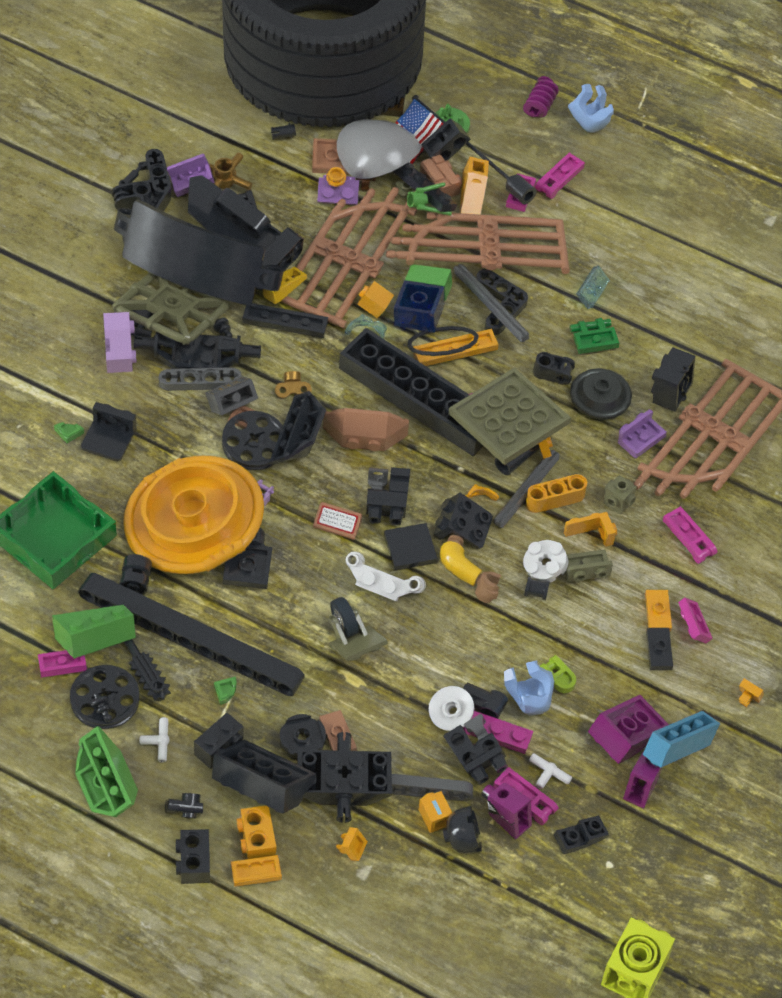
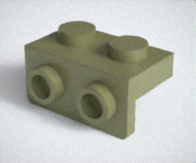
[565,549,613,582]

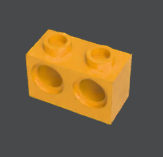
[236,805,276,859]

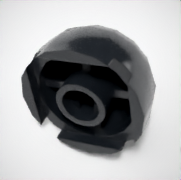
[443,806,482,855]

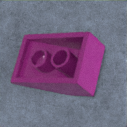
[588,695,669,764]

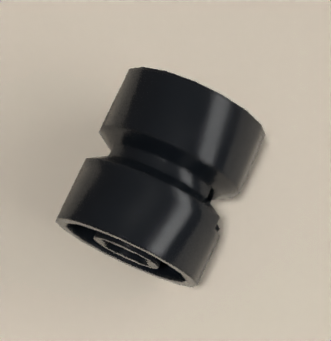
[119,554,152,595]

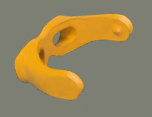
[465,484,499,501]

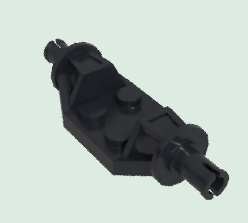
[134,332,261,369]

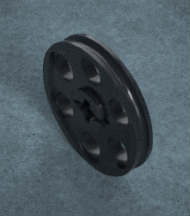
[222,411,283,470]
[70,665,140,729]

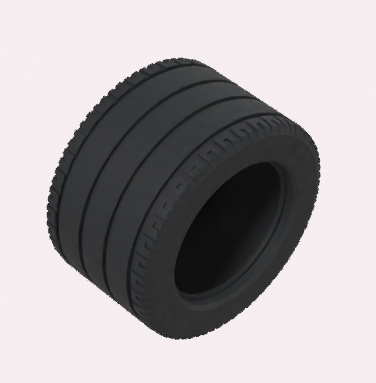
[222,0,426,127]

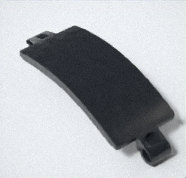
[114,200,284,305]

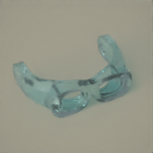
[345,314,387,339]

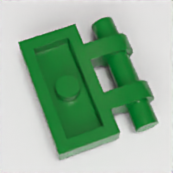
[569,318,620,354]

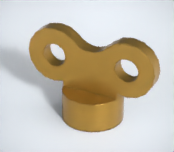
[275,371,312,399]

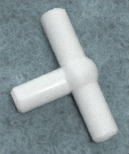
[139,717,170,763]
[529,753,572,789]

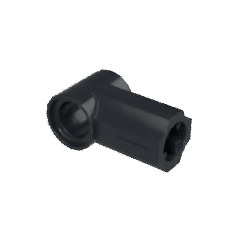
[463,682,508,719]

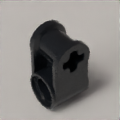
[533,352,575,385]

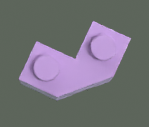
[103,312,136,373]

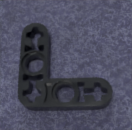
[476,269,528,335]

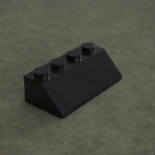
[212,740,316,814]

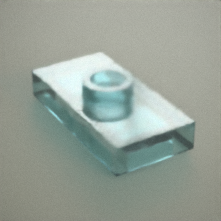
[576,265,610,309]

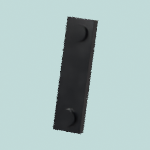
[242,303,328,338]

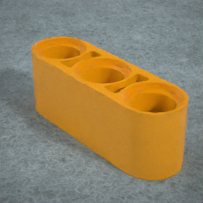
[525,474,587,513]

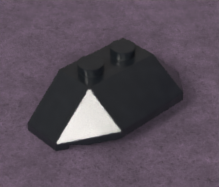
[269,391,327,465]

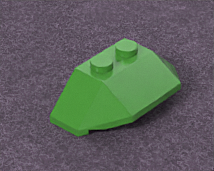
[75,726,138,817]

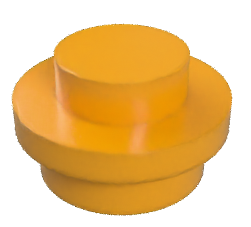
[326,167,346,187]

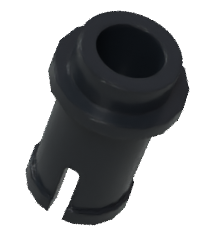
[271,123,296,140]

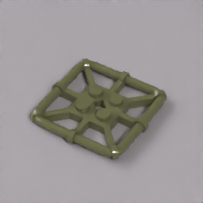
[113,273,231,345]

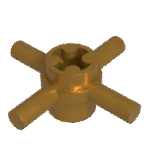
[209,152,252,190]

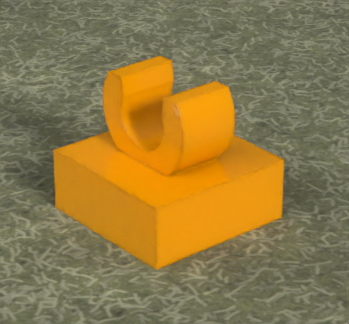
[739,678,764,707]
[336,827,368,861]

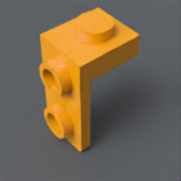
[564,512,617,547]

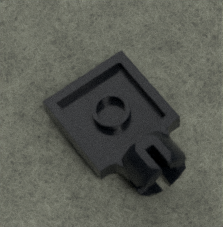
[223,528,273,589]

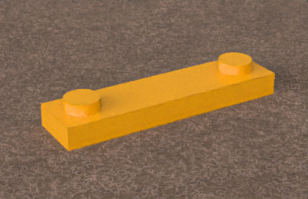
[413,329,499,366]

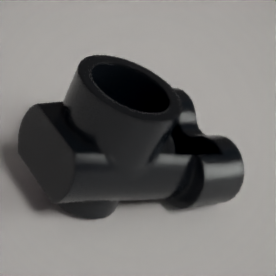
[165,793,203,819]

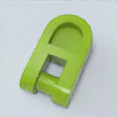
[539,655,576,693]

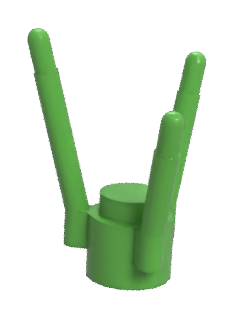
[407,182,452,215]

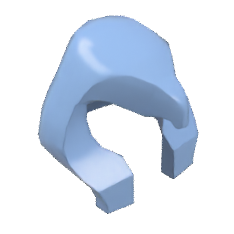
[568,84,614,133]
[504,660,554,716]

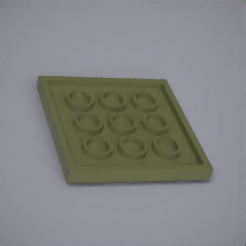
[449,367,571,465]

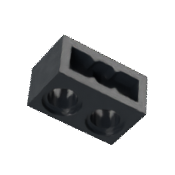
[421,118,471,161]
[176,829,210,884]

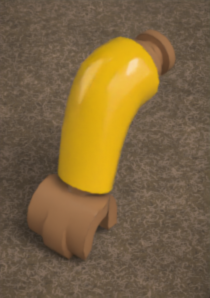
[440,535,501,603]

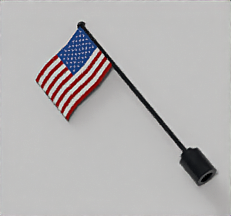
[395,95,537,205]

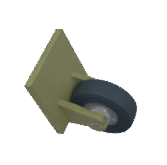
[329,597,388,661]

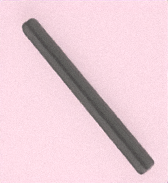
[454,263,529,342]

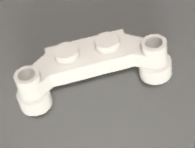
[346,552,426,601]

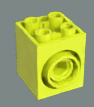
[601,917,675,998]

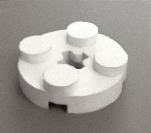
[523,540,568,582]

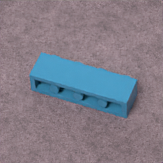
[643,711,720,768]

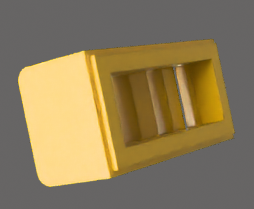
[262,266,307,304]

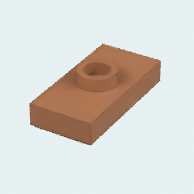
[319,710,357,751]

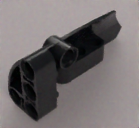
[188,175,304,271]

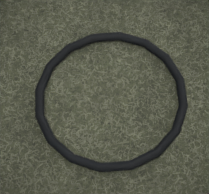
[407,326,479,356]

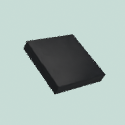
[384,523,438,571]

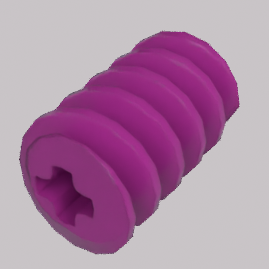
[523,76,559,118]

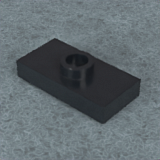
[646,628,673,670]

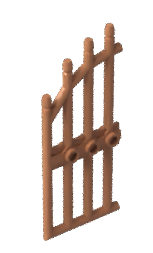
[280,187,417,329]
[386,212,570,274]
[634,359,782,499]

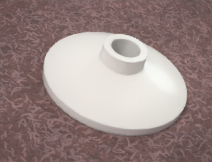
[429,686,474,731]

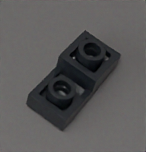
[554,815,609,855]

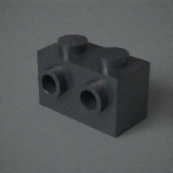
[194,712,244,769]

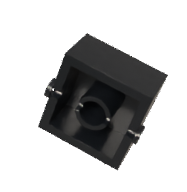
[651,347,696,412]

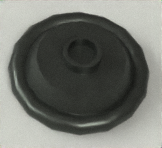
[570,368,632,420]

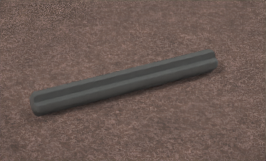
[494,450,560,528]

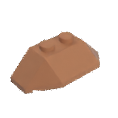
[322,408,409,451]

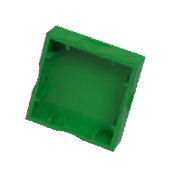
[0,471,117,590]

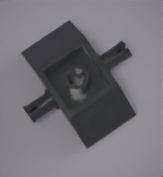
[298,732,392,823]

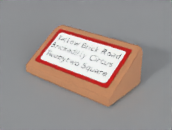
[313,502,362,540]

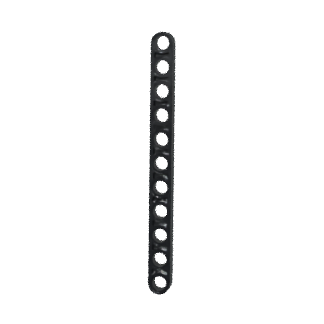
[78,573,305,696]

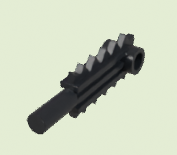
[124,639,171,701]

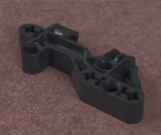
[111,149,171,244]

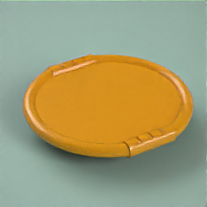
[123,455,264,574]

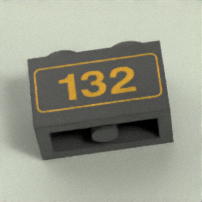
[205,376,259,415]

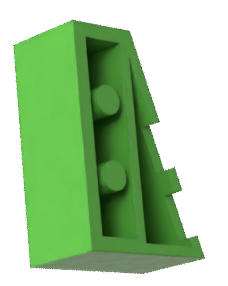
[52,605,136,658]

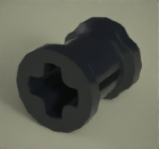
[524,577,550,601]

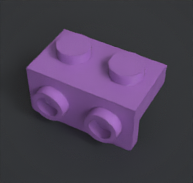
[167,154,215,197]
[317,175,359,205]
[618,409,667,459]

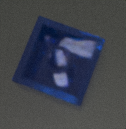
[394,280,445,333]

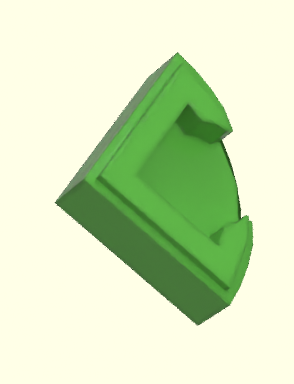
[54,422,84,444]
[214,676,237,705]

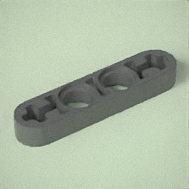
[159,368,242,391]
[392,774,473,801]

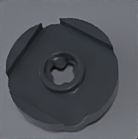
[279,714,326,759]

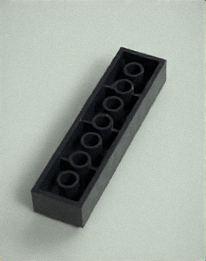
[339,328,483,457]

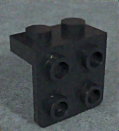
[81,402,137,461]
[433,492,493,549]

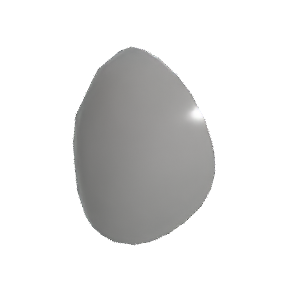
[337,119,421,179]

